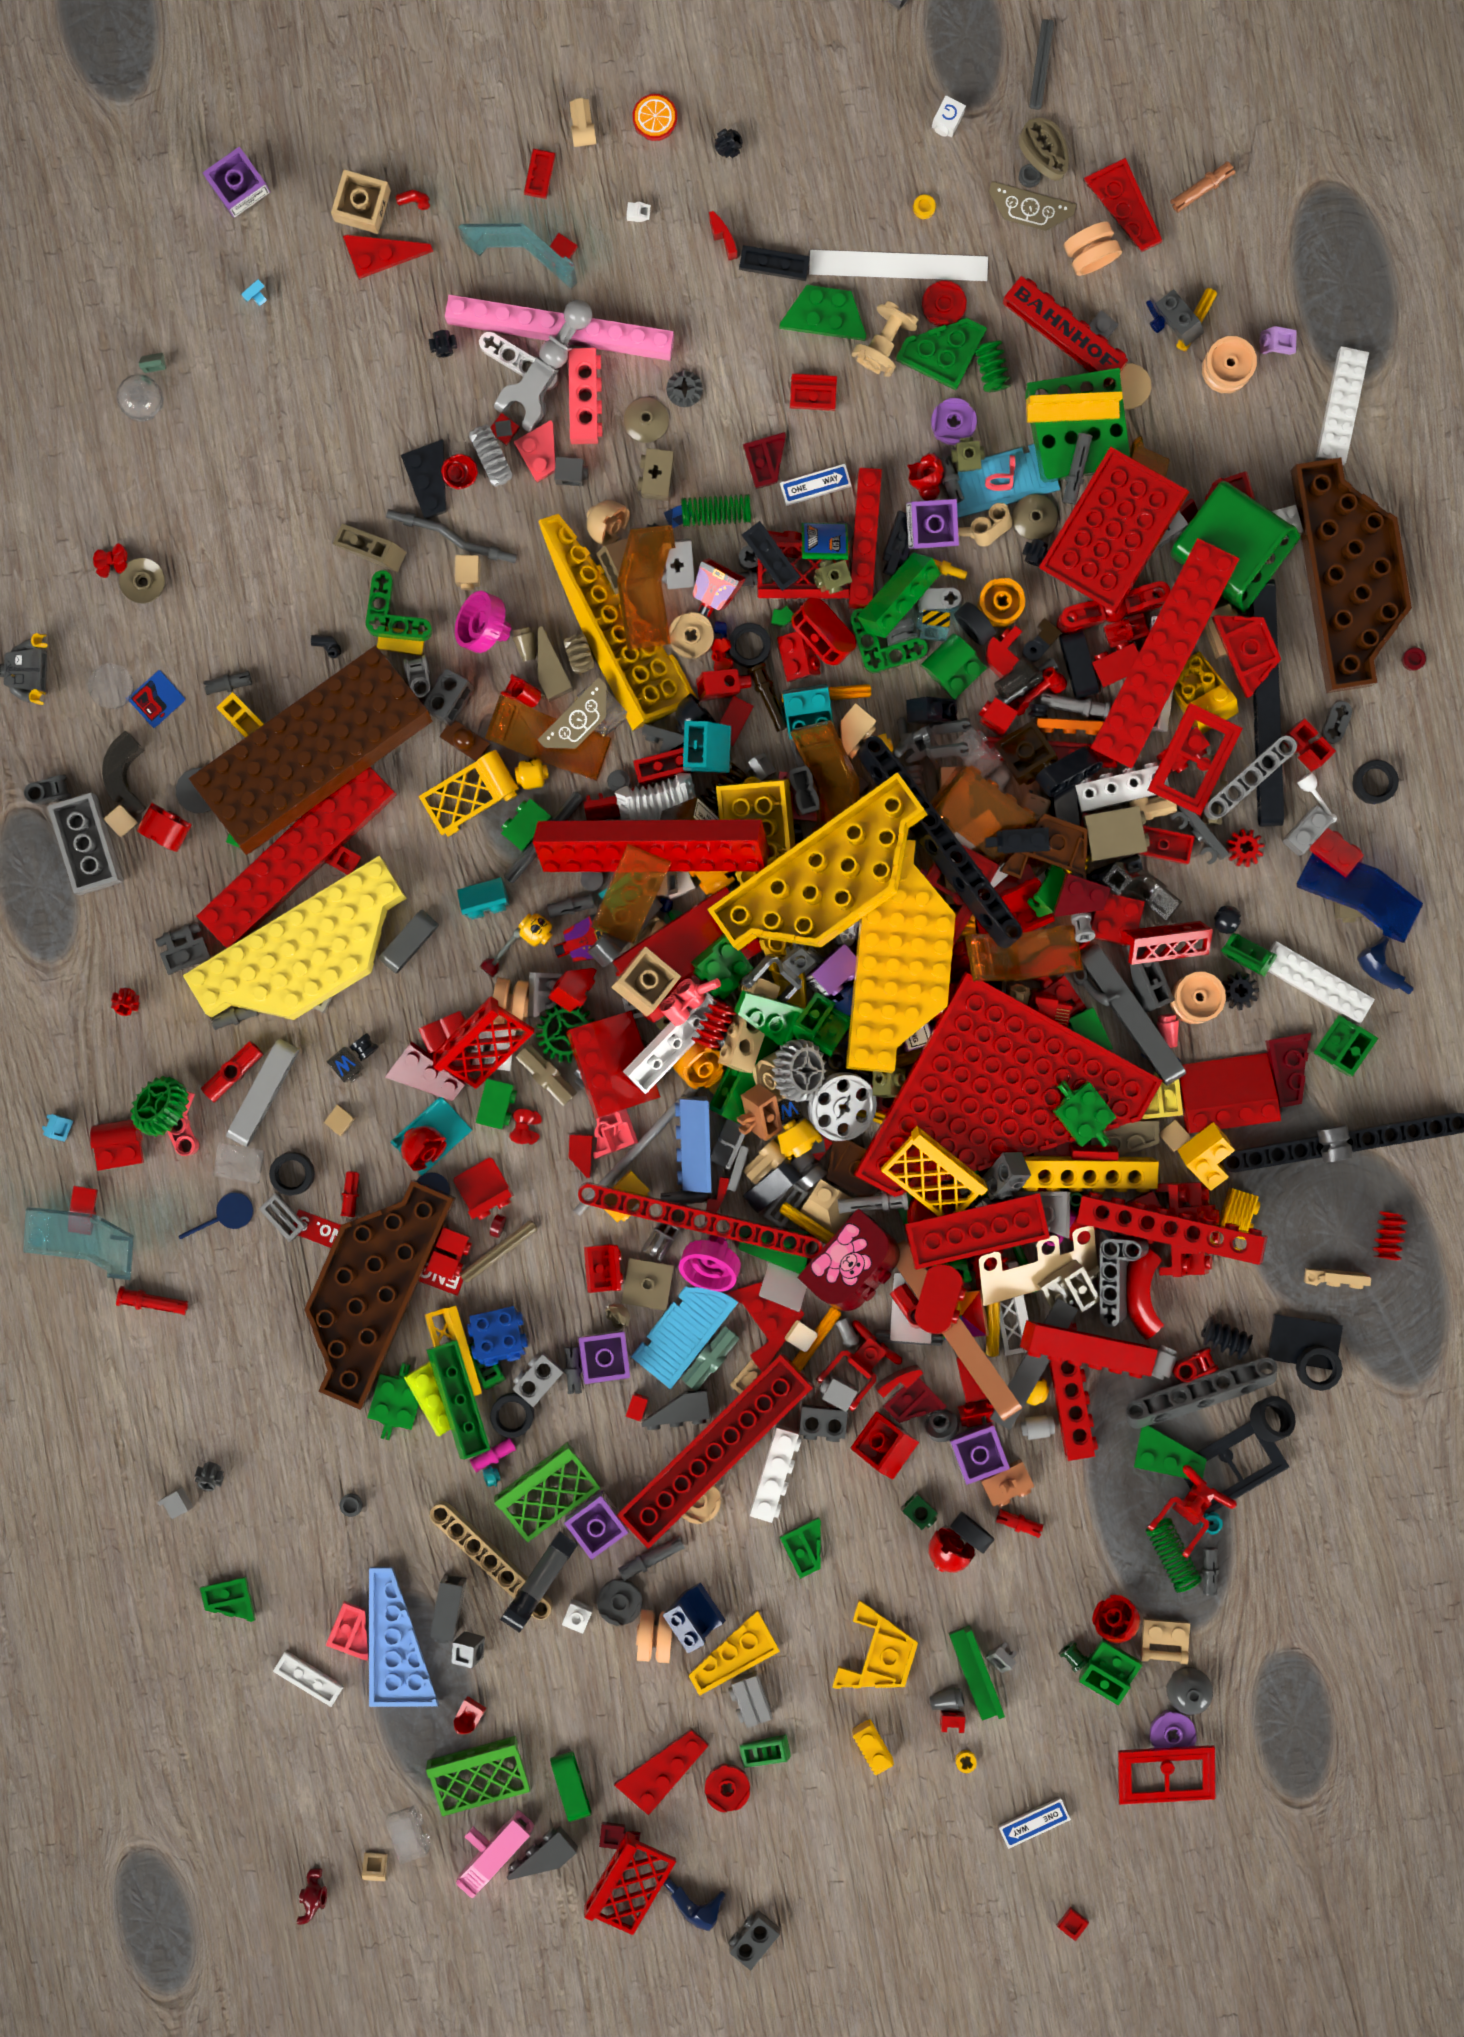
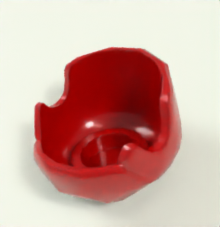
[441,454,478,490]

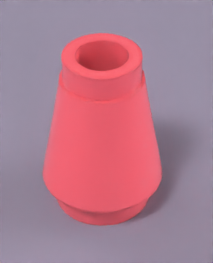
[1156,1014,1179,1048]

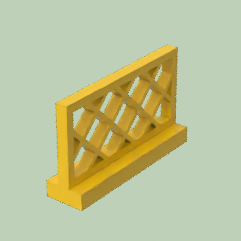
[881,1126,988,1216]

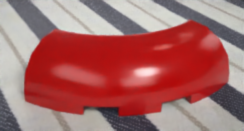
[1127,1248,1164,1340]

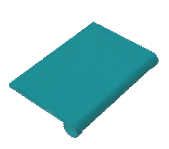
[390,1097,472,1176]

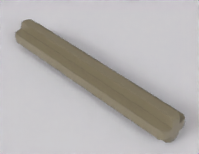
[460,1220,538,1283]

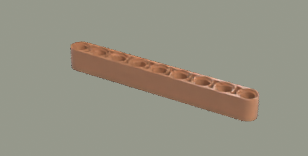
[896,1239,1022,1421]

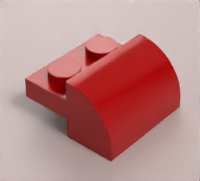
[90,1119,144,1171]

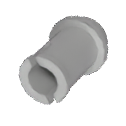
[835,1317,859,1348]

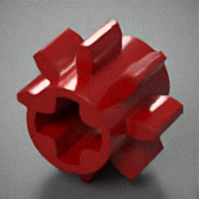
[111,988,140,1016]

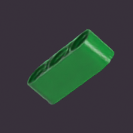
[550,1751,592,1822]

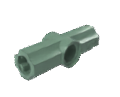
[681,1326,740,1391]

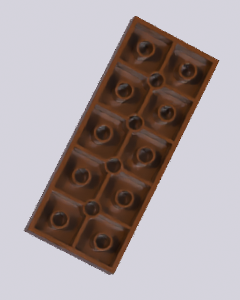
[188,645,433,855]

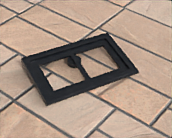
[1184,1421,1290,1514]

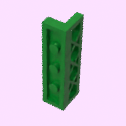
[948,1625,1005,1721]

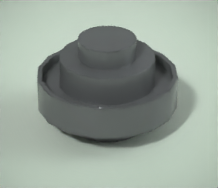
[925,1409,959,1442]

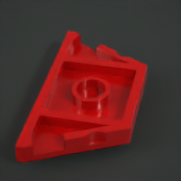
[1211,615,1281,698]

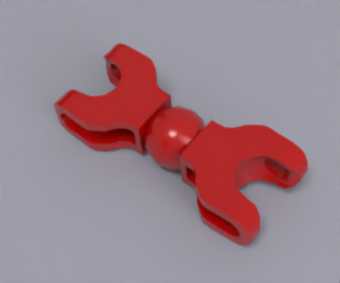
[1056,581,1171,634]

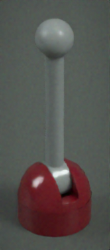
[479,929,520,977]

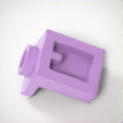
[1259,326,1296,355]

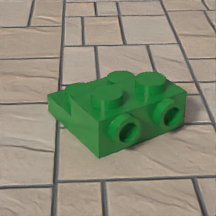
[690,934,753,1000]

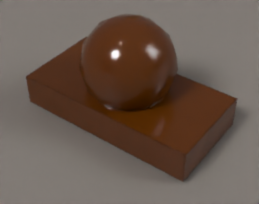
[439,720,490,762]

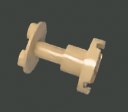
[852,301,918,377]

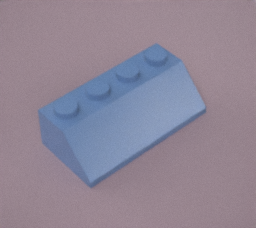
[675,1096,711,1193]

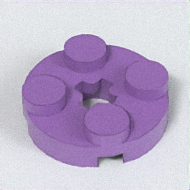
[931,398,977,445]
[1149,1710,1196,1748]

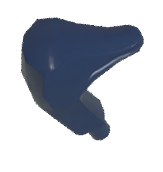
[1357,936,1414,994]
[663,1877,725,1931]

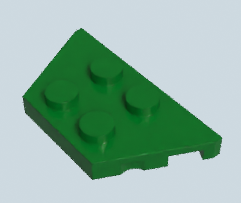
[779,285,866,341]

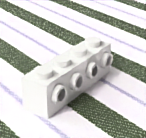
[1075,762,1169,814]
[750,1424,802,1523]

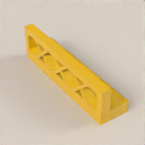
[1026,392,1123,423]
[424,1306,482,1396]

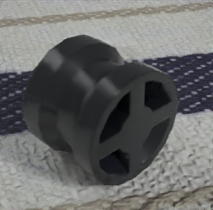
[350,1033,379,1061]

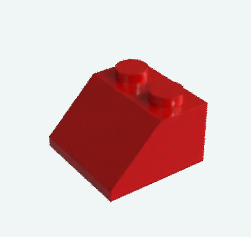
[850,1411,919,1480]

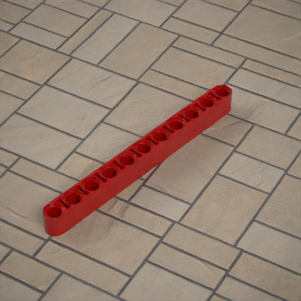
[578,1182,823,1259]

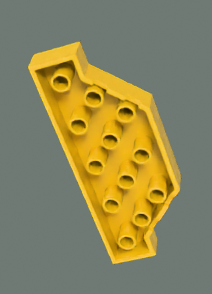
[707,772,928,951]
[846,840,956,1073]

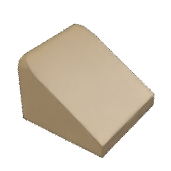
[103,804,138,837]
[324,1104,356,1136]
[1159,1120,1192,1152]
[785,1320,818,1352]
[362,1852,387,1881]

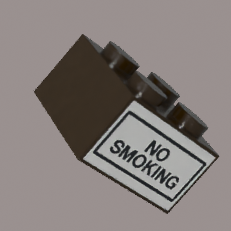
[660,797,719,820]

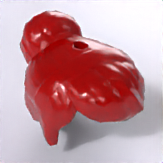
[907,453,944,501]

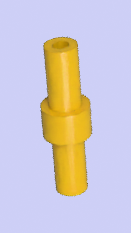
[933,559,968,580]

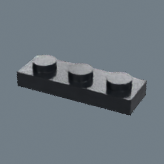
[739,245,810,281]
[741,521,800,591]

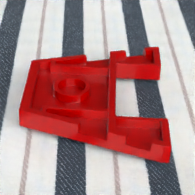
[725,1282,805,1372]

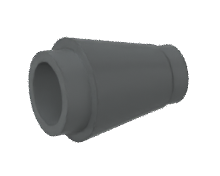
[929,1687,965,1710]

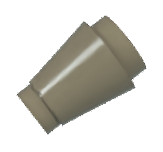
[512,627,536,662]

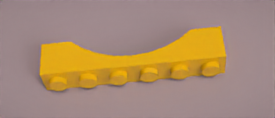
[216,692,264,738]

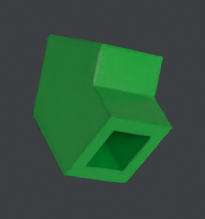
[771,606,794,628]

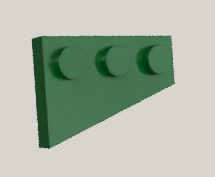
[734,990,804,1046]

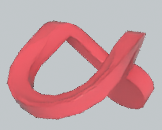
[985,455,1015,491]

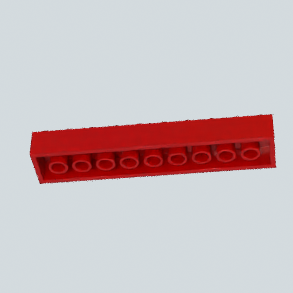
[1091,538,1240,769]
[196,766,397,948]
[533,819,770,872]
[616,1353,815,1549]

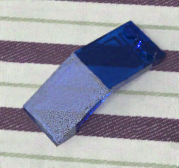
[1296,853,1423,943]

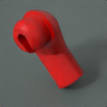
[395,189,430,210]

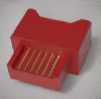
[1032,992,1073,1028]

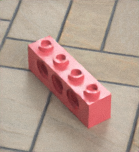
[568,348,603,444]

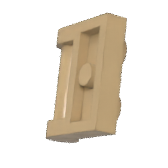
[1141,1618,1190,1664]

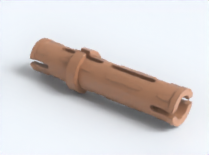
[1170,161,1235,213]

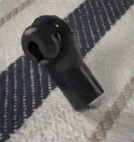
[311,635,341,659]

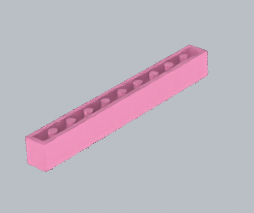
[445,295,674,361]

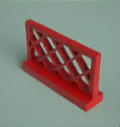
[757,542,849,598]
[433,996,534,1089]
[584,1832,676,1935]

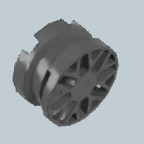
[887,619,918,647]

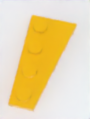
[688,1610,780,1696]

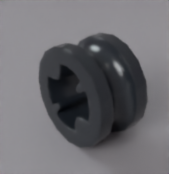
[1028,704,1050,718]

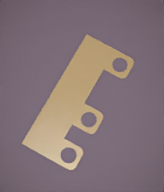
[979,1226,1097,1306]

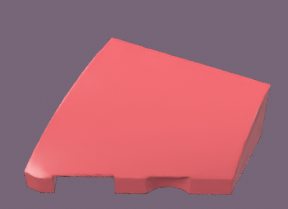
[593,1109,638,1159]

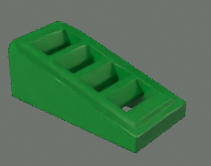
[468,1342,506,1390]
[739,1735,791,1768]

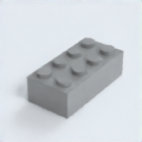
[47,793,124,895]

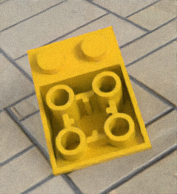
[1173,651,1239,734]

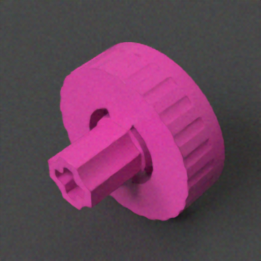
[455,591,512,653]
[679,1235,741,1292]

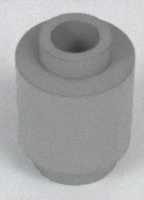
[1152,1345,1177,1380]
[1021,1414,1055,1440]

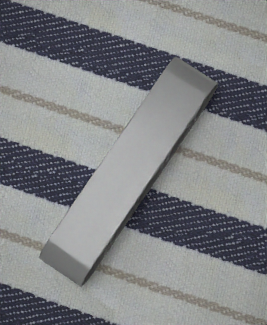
[1204,736,1297,820]
[226,1038,300,1147]

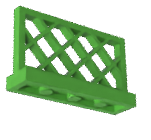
[494,1442,601,1543]
[426,1736,530,1817]

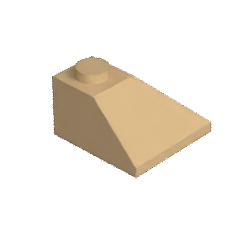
[799,1179,852,1235]

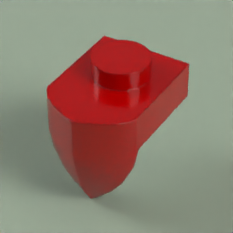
[453,1696,487,1734]

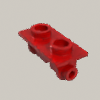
[957,1399,994,1428]

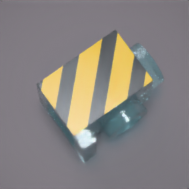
[916,609,950,642]

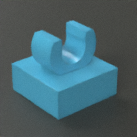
[240,279,267,306]
[42,1114,73,1142]

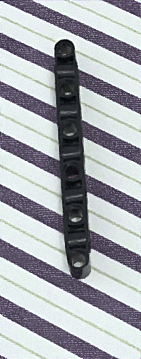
[857,736,1023,948]

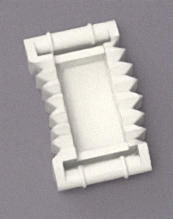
[615,773,696,820]

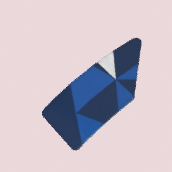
[664,502,688,529]

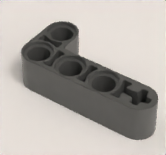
[587,893,663,968]
[1100,1235,1149,1328]

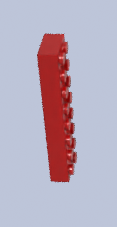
[1080,813,1195,865]

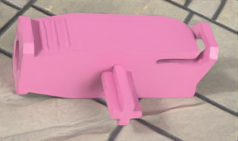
[456,1810,534,1898]

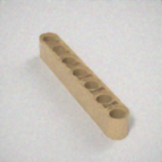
[430,1501,552,1620]

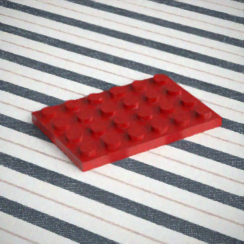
[1039,447,1189,613]

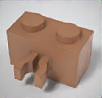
[737,1084,783,1141]
[980,1459,1035,1507]

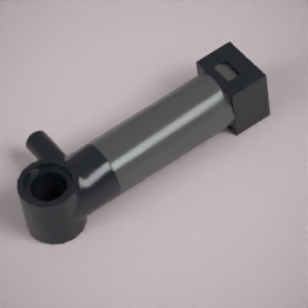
[500,1532,578,1633]

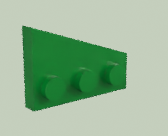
[739,1227,808,1274]
[1134,1425,1207,1479]

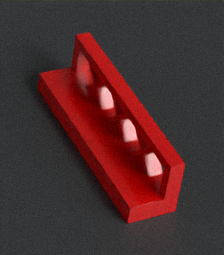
[1122,921,1213,965]

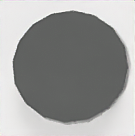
[176,768,211,814]
[597,1579,643,1626]

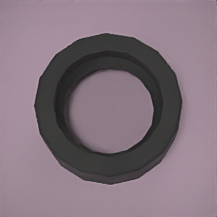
[954,602,996,646]
[729,623,771,668]
[1352,760,1399,804]
[269,1152,315,1196]
[1296,1346,1343,1391]
[490,1393,534,1438]
[1250,1396,1296,1442]
[950,1512,995,1553]

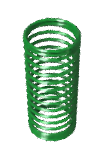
[681,494,751,527]
[1145,1518,1202,1593]

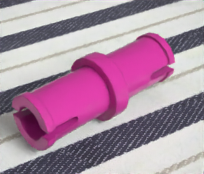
[470,1438,516,1473]

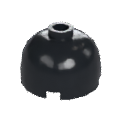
[676,693,717,735]

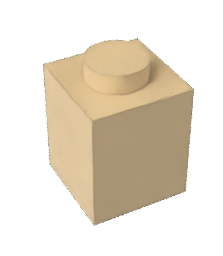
[455,555,480,590]

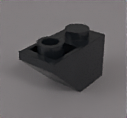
[906,696,958,724]

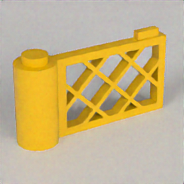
[419,750,519,837]

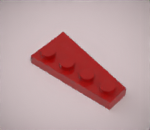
[1084,158,1162,252]
[614,1729,709,1816]

